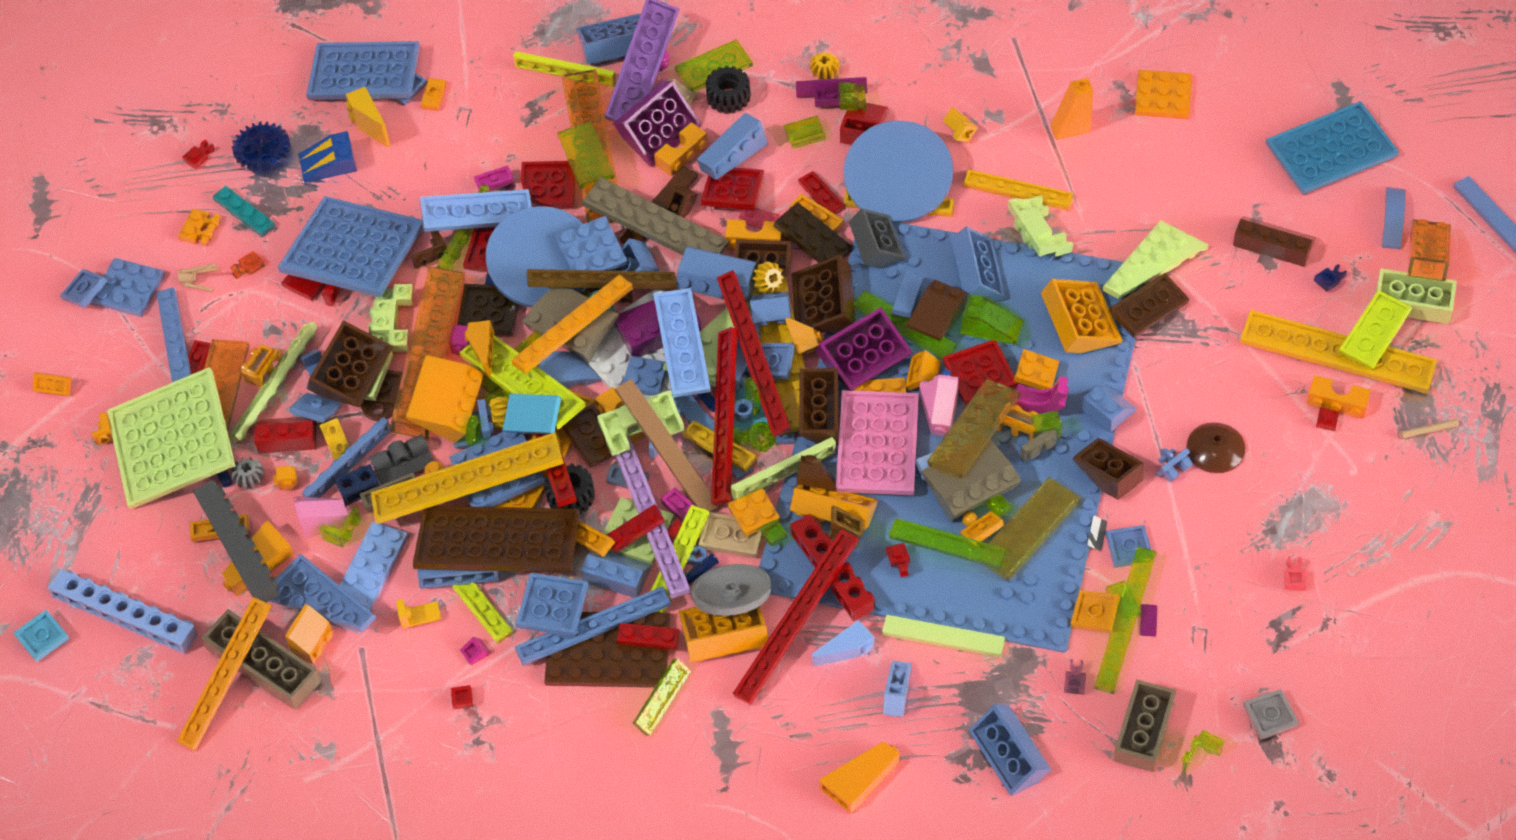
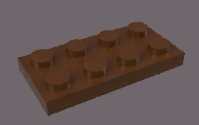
[1109,273,1190,338]

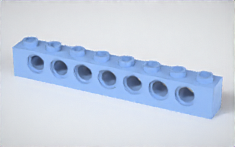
[48,569,198,654]

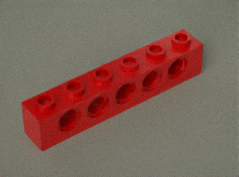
[790,514,875,622]

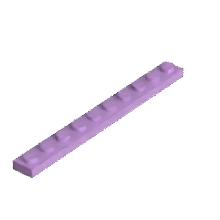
[615,437,690,599]

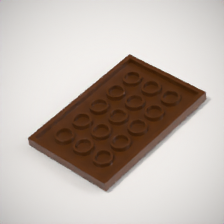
[544,612,671,688]

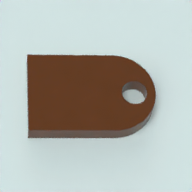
[360,370,404,421]

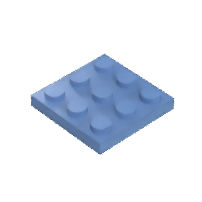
[554,216,627,271]
[91,258,165,317]
[516,572,589,637]

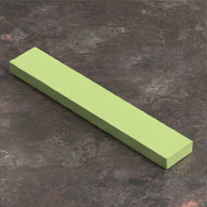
[731,437,836,500]
[882,615,1005,658]

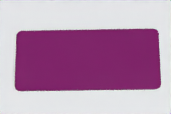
[1140,604,1157,637]

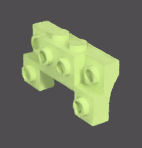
[1008,196,1073,257]
[368,284,414,352]
[597,391,684,456]

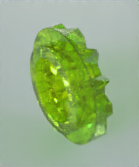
[465,415,481,446]
[747,422,776,452]

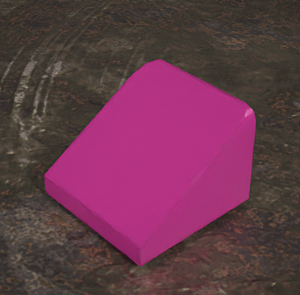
[460,637,491,665]

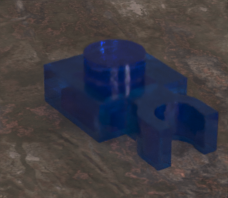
[1313,264,1347,292]

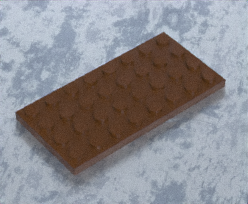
[413,506,580,573]

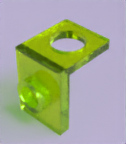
[1032,410,1062,439]

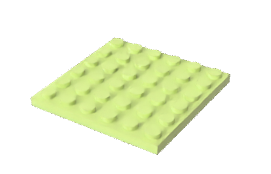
[107,367,235,509]

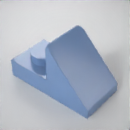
[299,349,322,376]

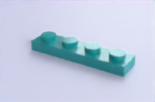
[212,185,275,237]

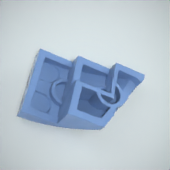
[538,351,601,388]

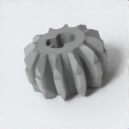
[231,456,264,489]

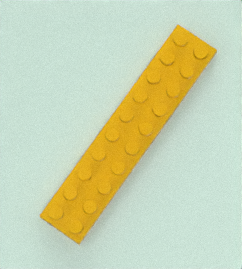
[753,277,805,435]
[1240,309,1438,394]
[371,432,564,524]

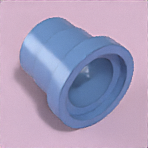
[734,399,753,422]

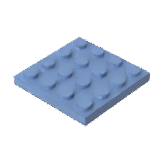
[449,431,545,507]

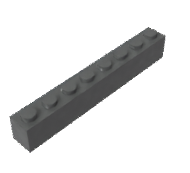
[193,480,279,603]

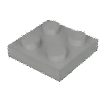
[1243,689,1299,740]

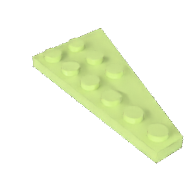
[1103,220,1209,299]
[663,302,752,387]

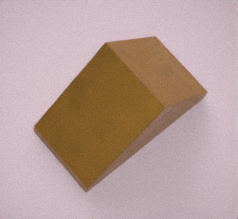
[831,505,863,538]

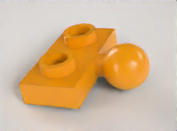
[960,511,1004,547]

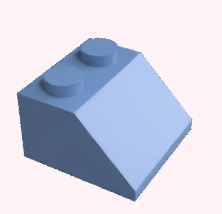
[612,238,659,272]
[750,291,791,325]
[1082,385,1137,433]

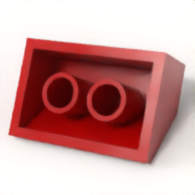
[254,417,317,454]

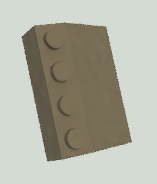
[523,287,619,362]
[921,437,1021,522]

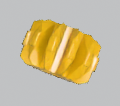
[809,50,840,80]
[752,262,784,294]
[490,397,509,429]

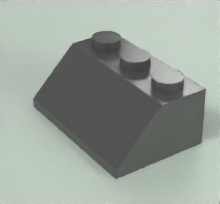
[849,208,905,268]

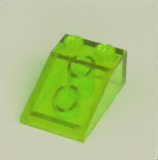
[960,294,1024,345]

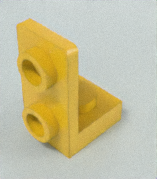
[943,107,978,142]
[319,418,349,460]
[396,599,441,629]

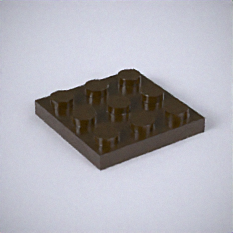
[457,284,518,336]

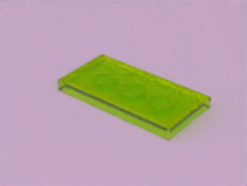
[674,39,753,92]
[557,121,614,189]

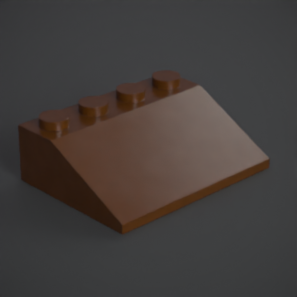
[792,255,856,334]
[306,320,394,407]

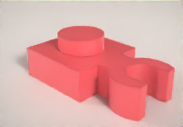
[1284,556,1306,590]

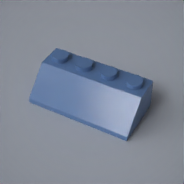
[951,226,1006,303]
[676,246,757,303]
[968,704,1051,796]

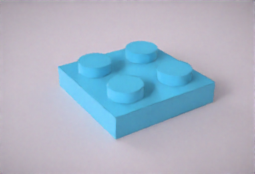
[13,610,70,662]

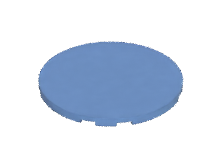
[844,121,953,223]
[486,206,586,308]

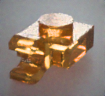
[230,251,265,279]

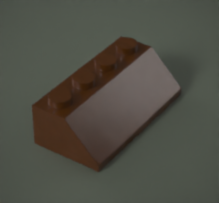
[1233,216,1316,267]
[799,368,839,445]

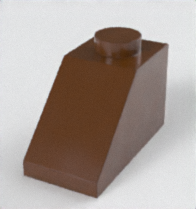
[665,186,698,218]
[796,455,836,491]

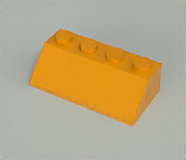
[790,484,878,530]

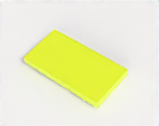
[1339,290,1412,370]

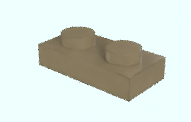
[1020,428,1057,462]

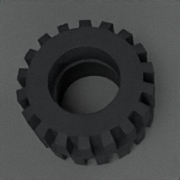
[705,66,751,114]
[544,463,595,514]

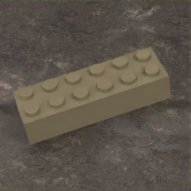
[201,609,322,710]

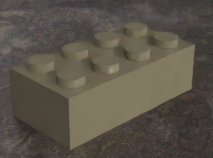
[1113,679,1176,773]

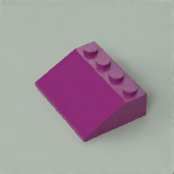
[613,80,701,167]
[614,300,702,357]
[816,307,913,391]

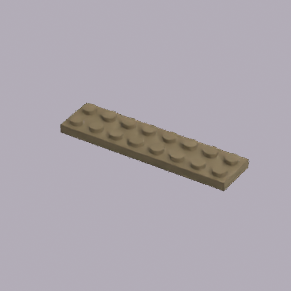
[582,177,729,255]

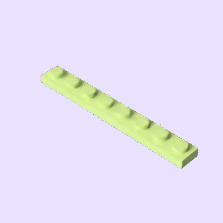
[228,321,318,443]

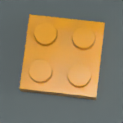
[1014,349,1059,390]
[728,488,780,537]
[1070,590,1120,633]

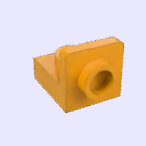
[91,412,113,445]

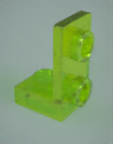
[319,506,361,548]
[1181,730,1225,772]

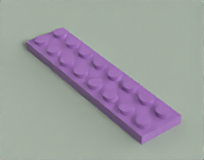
[604,0,680,122]

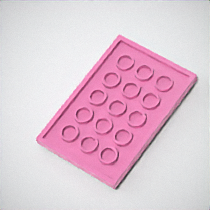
[836,390,919,495]

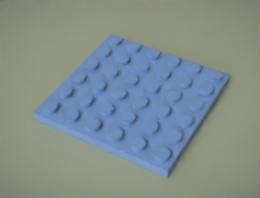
[278,196,424,298]

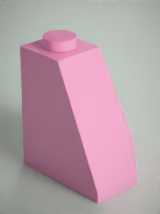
[919,375,958,437]
[293,496,352,539]

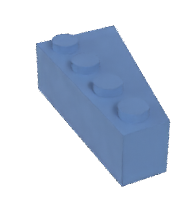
[697,112,768,180]

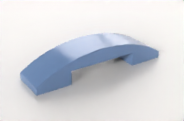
[1382,187,1405,250]

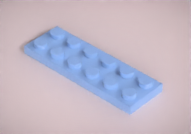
[420,189,532,232]
[654,288,711,398]
[329,522,409,634]

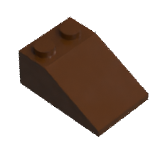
[906,279,968,341]
[1073,437,1144,500]

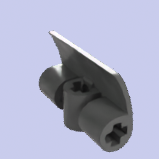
[369,434,435,485]

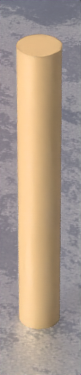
[1400,419,1459,439]

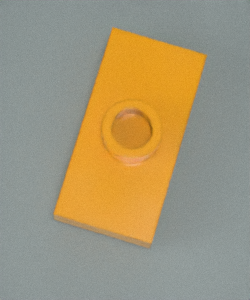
[421,78,447,111]
[32,372,71,396]

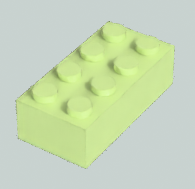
[1376,268,1457,324]

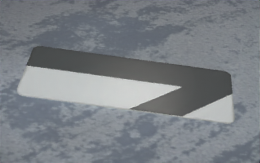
[1087,516,1107,551]

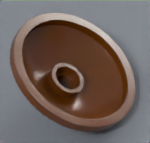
[1186,422,1245,473]

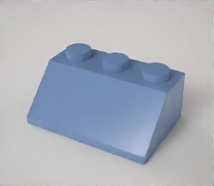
[580,551,652,598]

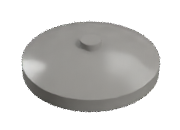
[691,564,772,616]

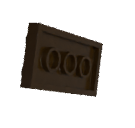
[773,202,853,263]

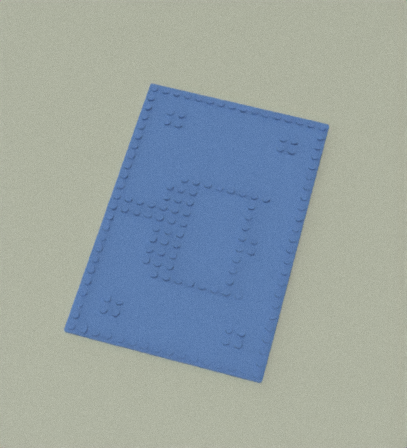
[759,222,1148,653]

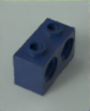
[334,464,380,506]

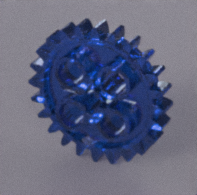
[232,121,291,172]

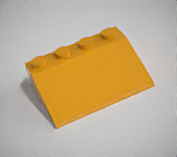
[1041,279,1123,353]
[405,355,484,443]
[678,606,768,662]

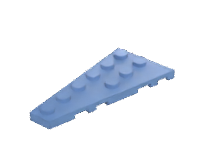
[270,554,376,632]

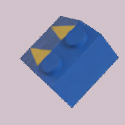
[298,131,357,183]

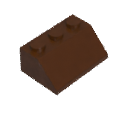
[734,239,792,277]

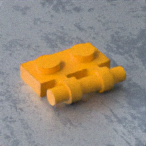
[178,208,221,246]

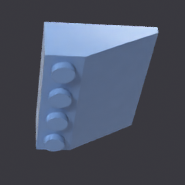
[576,13,641,65]

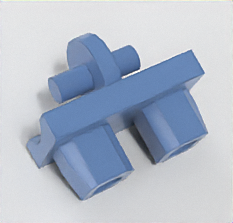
[1156,448,1193,482]

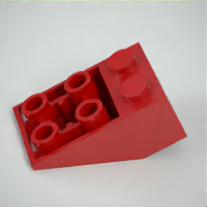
[840,100,888,145]

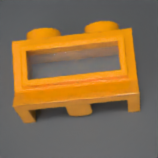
[241,344,282,387]
[997,404,1042,441]

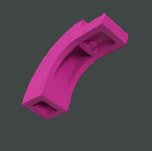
[1009,376,1069,415]

